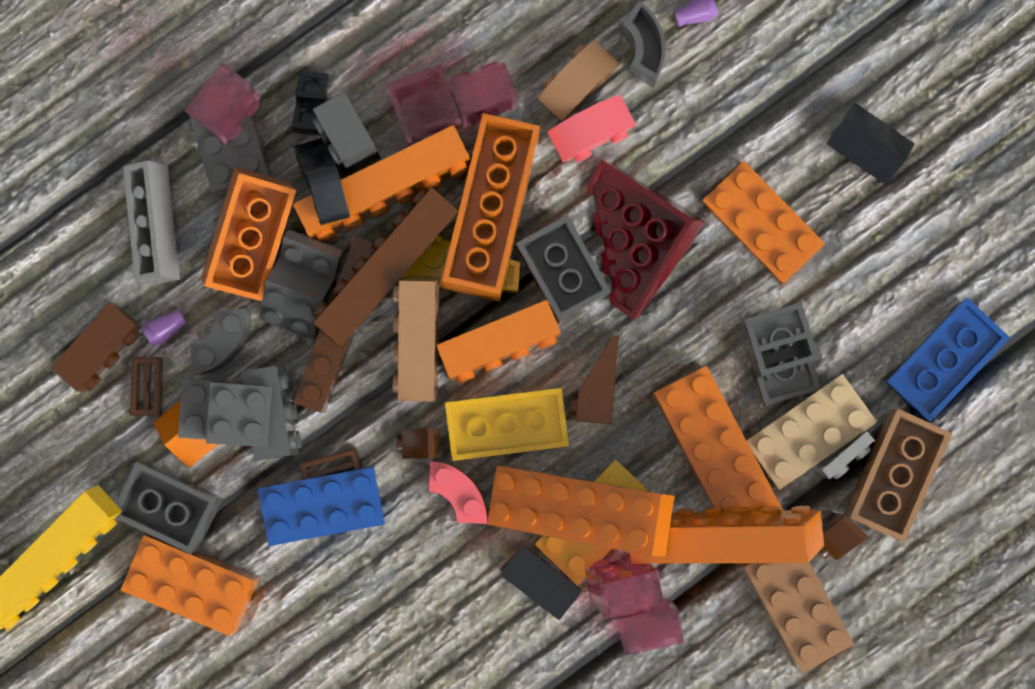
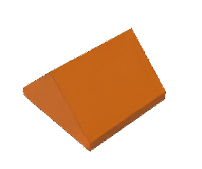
[153,400,219,468]

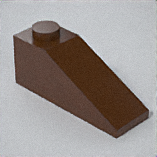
[570,335,619,425]
[396,428,439,459]

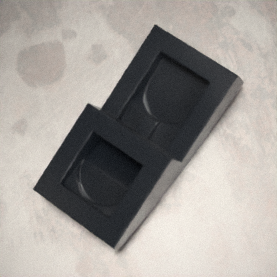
[291,70,329,136]

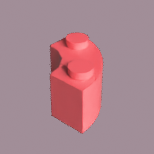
[547,95,636,163]
[429,461,488,524]

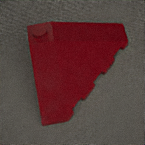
[587,159,705,320]

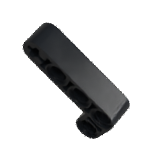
[293,138,350,225]

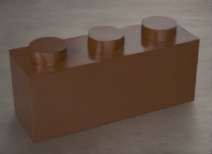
[51,302,142,392]

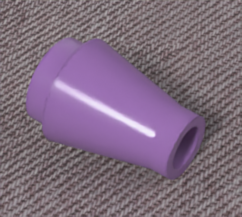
[674,0,719,27]
[141,309,187,347]

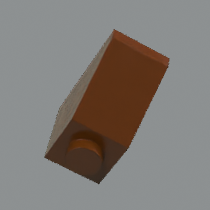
[818,512,868,560]

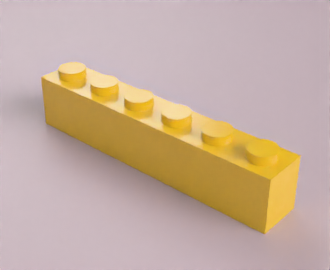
[0,485,122,631]

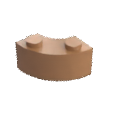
[538,40,619,122]

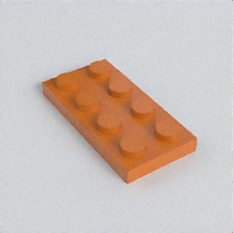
[702,161,825,285]

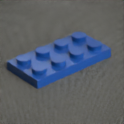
[885,297,1010,422]
[258,466,385,546]

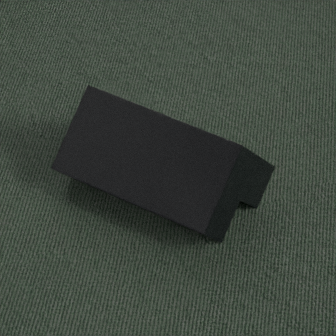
[826,103,915,185]
[500,544,582,621]

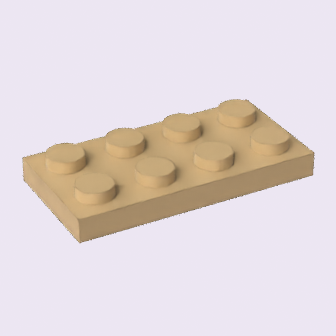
[746,373,877,490]

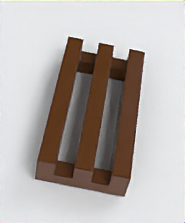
[130,357,163,416]
[299,448,361,479]

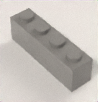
[123,160,180,284]

